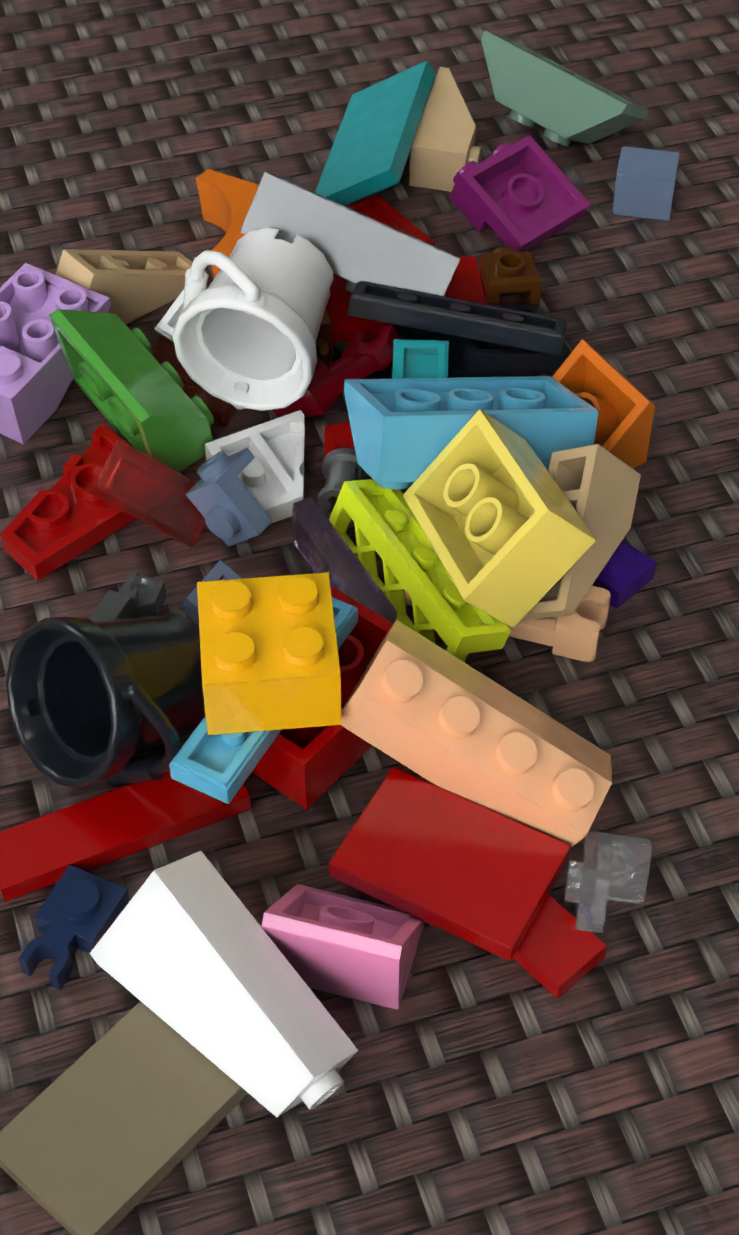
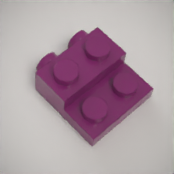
[449,135,591,252]

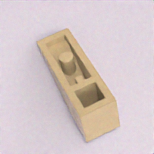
[409,67,482,192]
[55,249,209,325]
[523,444,641,620]

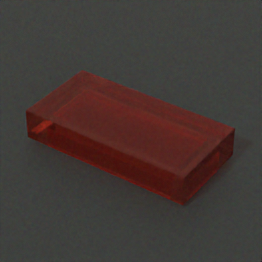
[90,440,206,547]

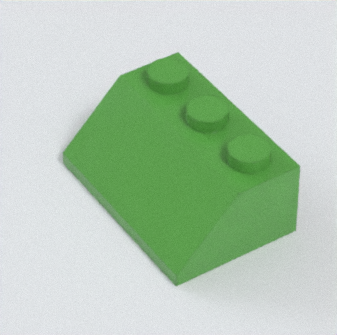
[49,309,215,478]

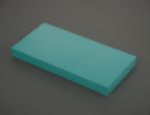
[315,60,436,206]

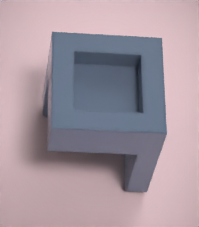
[612,146,680,221]

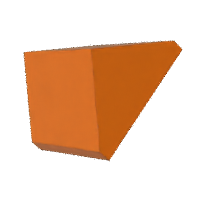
[552,339,655,469]

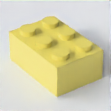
[402,409,597,628]

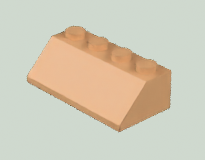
[341,619,612,848]

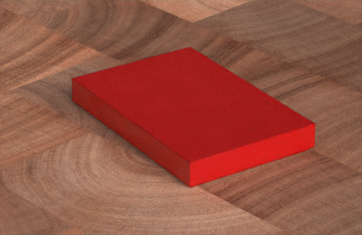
[329,767,571,961]

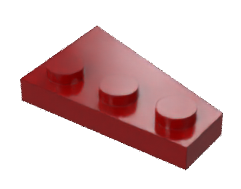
[0,423,174,581]

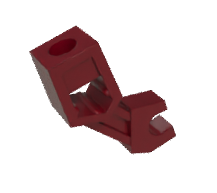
[273,324,401,418]

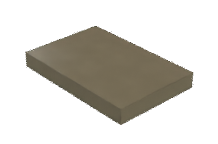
[0,1001,248,1235]

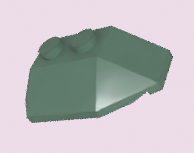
[481,30,649,146]

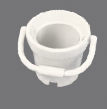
[173,228,333,411]

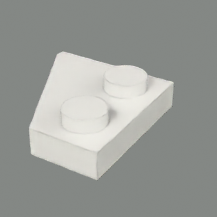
[205,410,305,524]

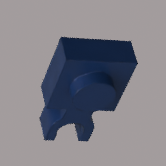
[18,865,130,990]

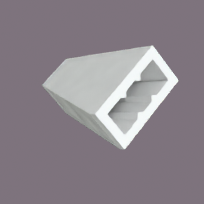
[89,851,359,1117]

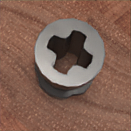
[317,448,371,523]

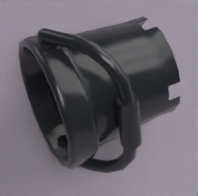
[6,613,206,789]

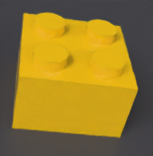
[197,572,342,735]

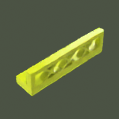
[323,479,511,662]

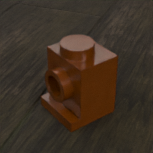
[480,246,542,305]

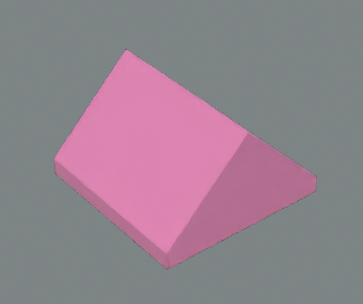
[261,884,425,1010]

